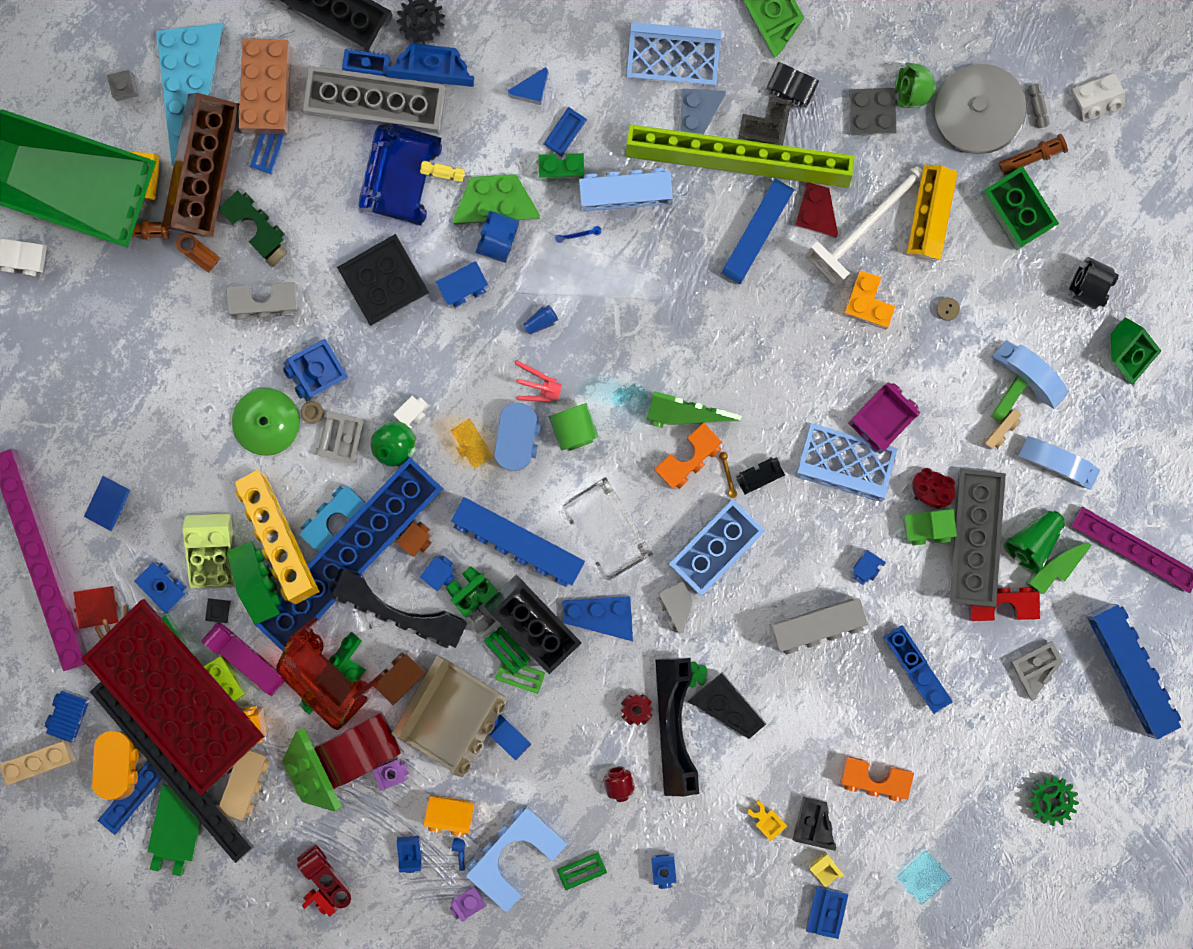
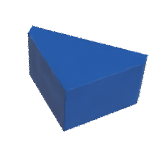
[507,67,549,105]

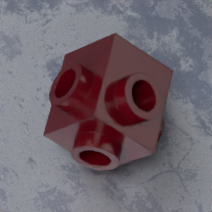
[621,693,653,726]

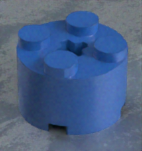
[475,210,520,263]

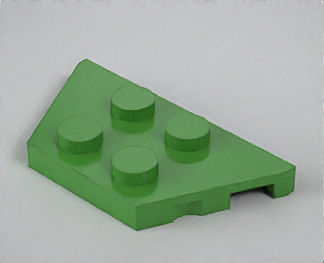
[742,0,804,59]
[453,174,540,224]
[282,728,342,811]

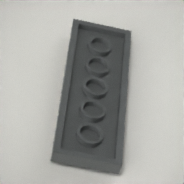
[949,469,1006,608]

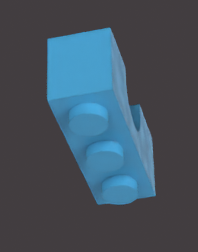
[299,485,366,553]

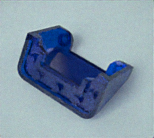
[358,123,442,226]

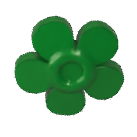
[689,661,707,688]

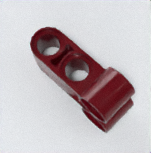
[297,844,351,909]

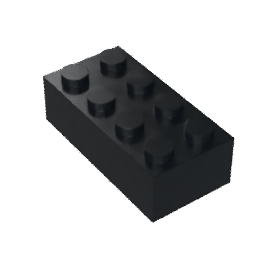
[484,575,582,674]

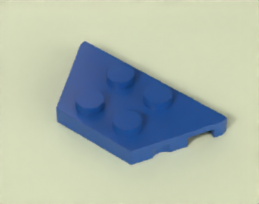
[386,43,474,87]

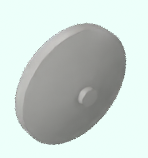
[935,64,1027,154]

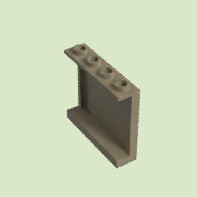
[391,655,509,777]

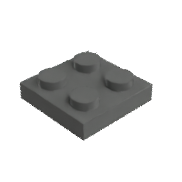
[849,88,897,136]

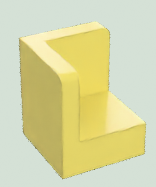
[808,852,844,887]

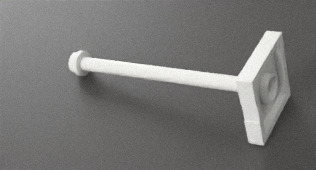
[804,166,923,287]

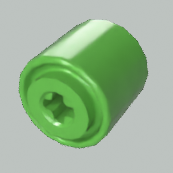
[548,403,599,451]

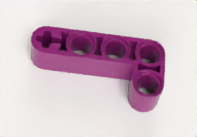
[201,622,287,696]

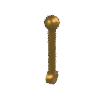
[719,452,737,498]

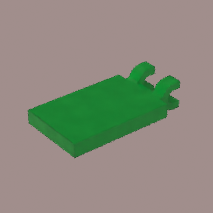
[148,785,201,876]

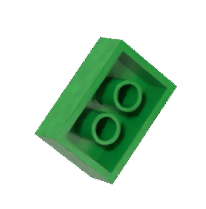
[980,166,1059,251]
[227,541,281,625]

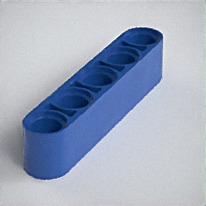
[721,178,795,285]

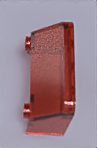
[276,617,380,730]

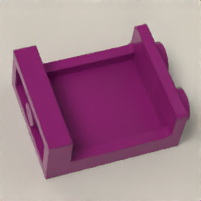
[848,382,921,454]

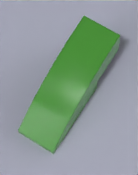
[1026,542,1092,594]

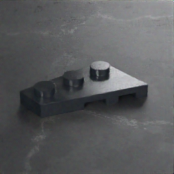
[688,672,767,739]

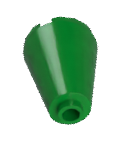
[1004,511,1065,573]

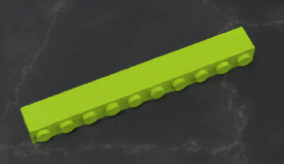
[625,124,855,188]

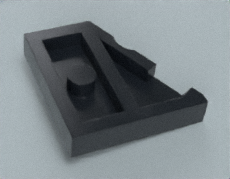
[792,796,837,851]

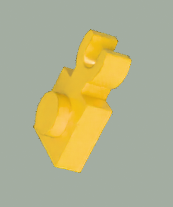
[747,800,787,841]

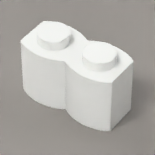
[0,239,47,277]

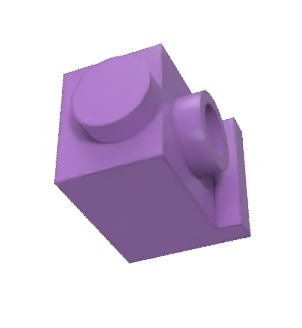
[372,758,409,791]

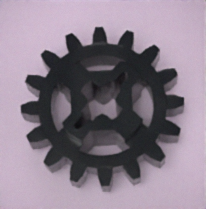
[396,0,446,45]

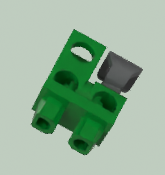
[446,566,499,635]

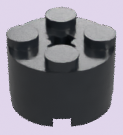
[1068,257,1119,309]

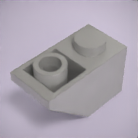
[656,581,693,634]

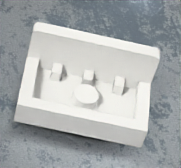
[1072,73,1126,122]

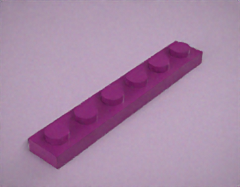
[1070,506,1193,593]

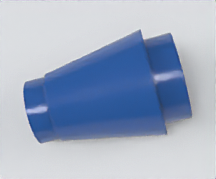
[523,305,558,335]

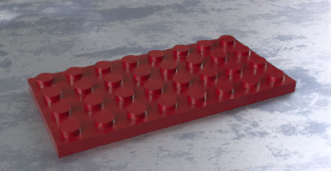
[82,599,265,796]

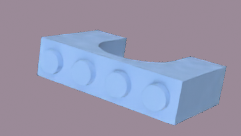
[466,806,568,913]

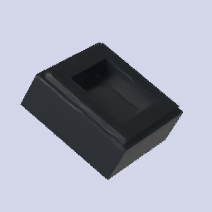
[205,598,231,623]

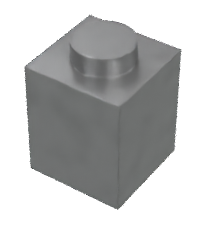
[107,70,139,101]

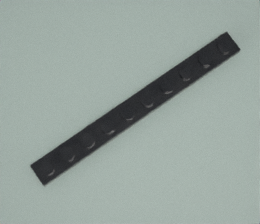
[90,682,254,863]

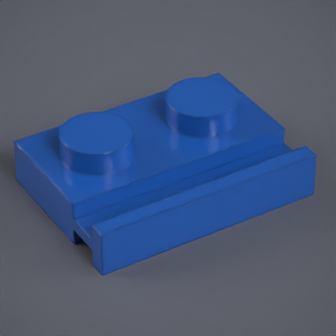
[806,886,848,939]

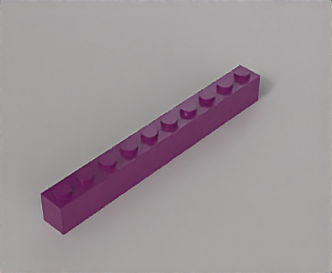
[0,449,87,672]

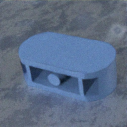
[494,403,541,471]

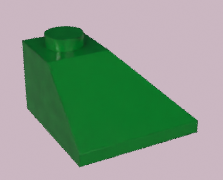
[1111,317,1161,385]

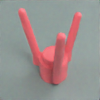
[515,360,562,403]

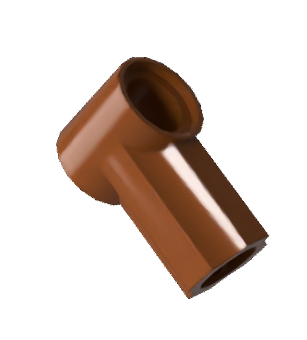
[176,234,221,273]

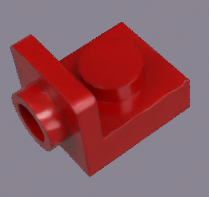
[302,889,338,917]

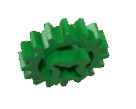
[1028,776,1079,826]

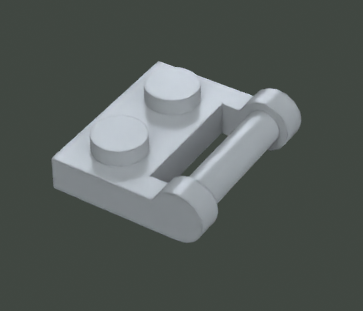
[315,411,364,464]

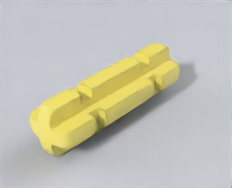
[420,161,465,182]

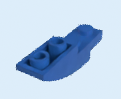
[883,625,953,715]

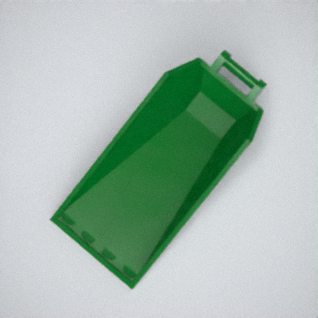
[0,109,156,248]

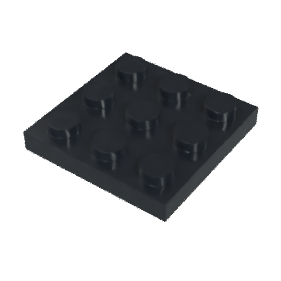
[337,234,429,326]

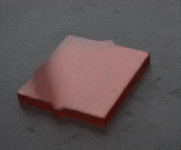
[73,586,119,629]

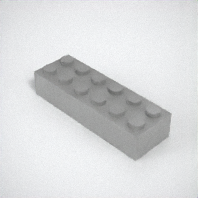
[303,66,446,134]

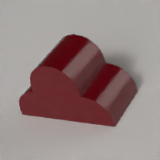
[314,712,403,789]

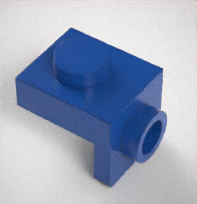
[397,835,422,873]

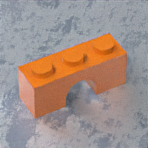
[654,423,722,489]
[840,756,914,802]

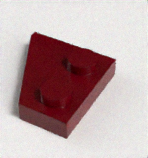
[795,182,838,238]

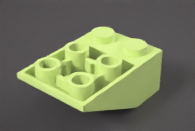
[182,513,235,588]

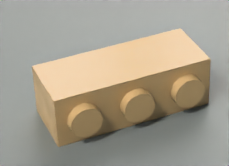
[0,741,76,786]
[219,749,270,821]

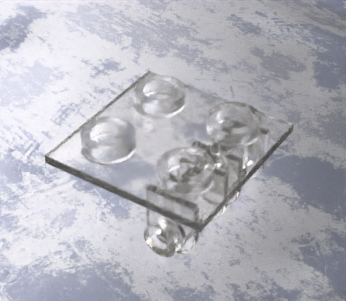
[408,226,467,286]

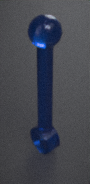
[555,226,601,243]

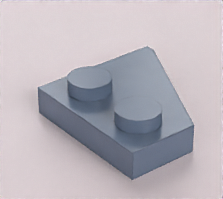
[680,89,726,134]

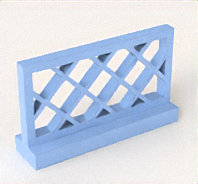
[627,22,722,85]
[795,423,898,502]

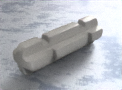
[1028,84,1050,128]

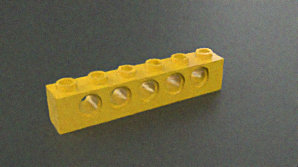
[234,470,319,604]

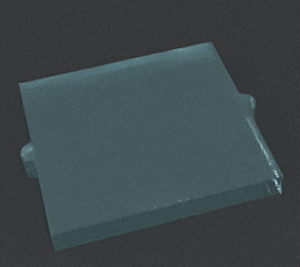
[897,850,952,905]

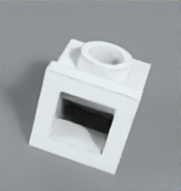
[393,395,429,430]

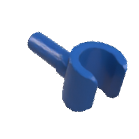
[451,838,465,871]

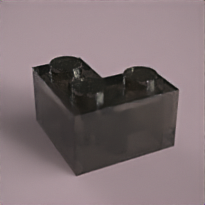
[737,96,792,145]

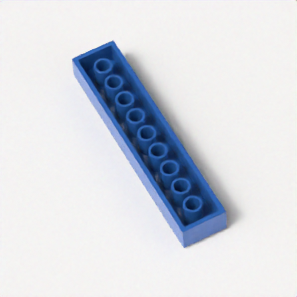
[253,457,444,654]

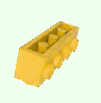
[907,165,958,260]

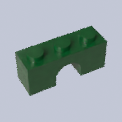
[219,190,286,261]

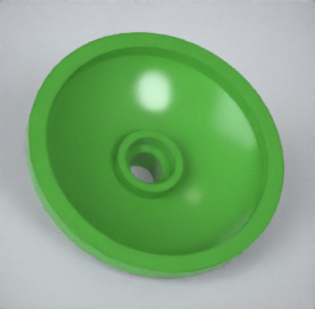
[232,388,300,456]

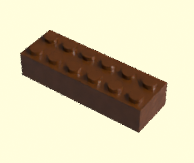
[162,93,240,237]

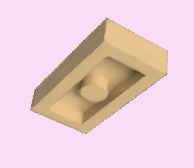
[982,408,1022,449]

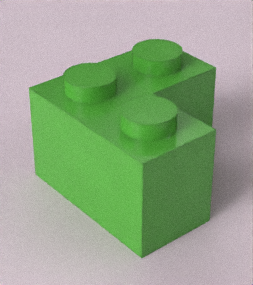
[903,509,957,546]

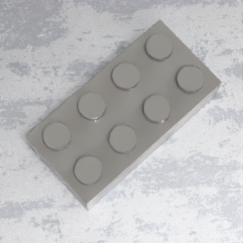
[769,597,868,655]

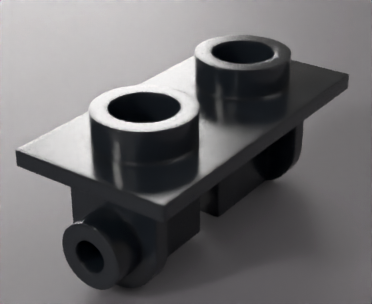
[736,457,785,495]

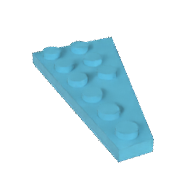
[156,23,224,166]

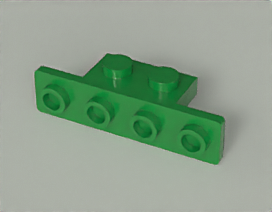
[299,632,366,715]

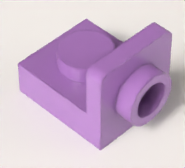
[450,886,487,922]

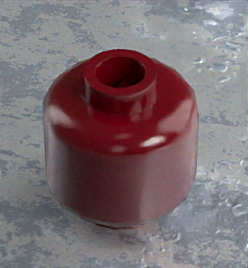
[603,766,635,802]

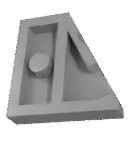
[1011,641,1063,701]

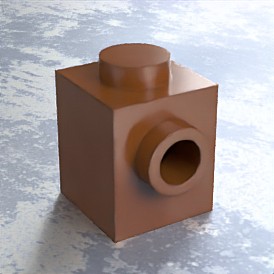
[396,521,432,557]

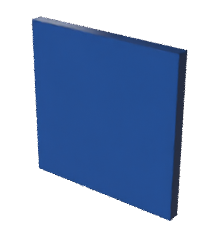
[84,476,130,531]

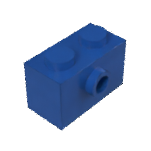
[134,562,188,614]

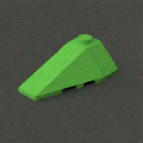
[646,391,742,428]

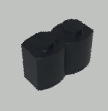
[766,62,819,109]

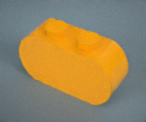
[92,731,139,800]

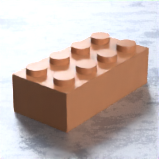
[239,38,291,135]

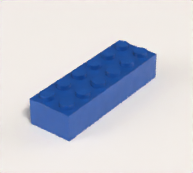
[451,497,585,587]
[1085,603,1181,740]

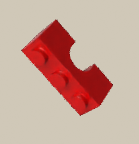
[968,587,1040,621]

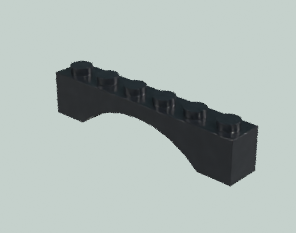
[330,565,467,648]
[655,657,699,797]

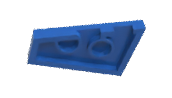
[563,596,633,641]

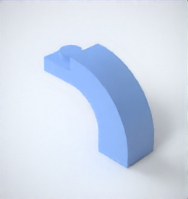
[992,340,1069,409]
[1019,436,1100,490]

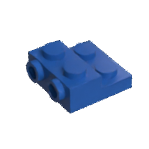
[283,338,348,402]

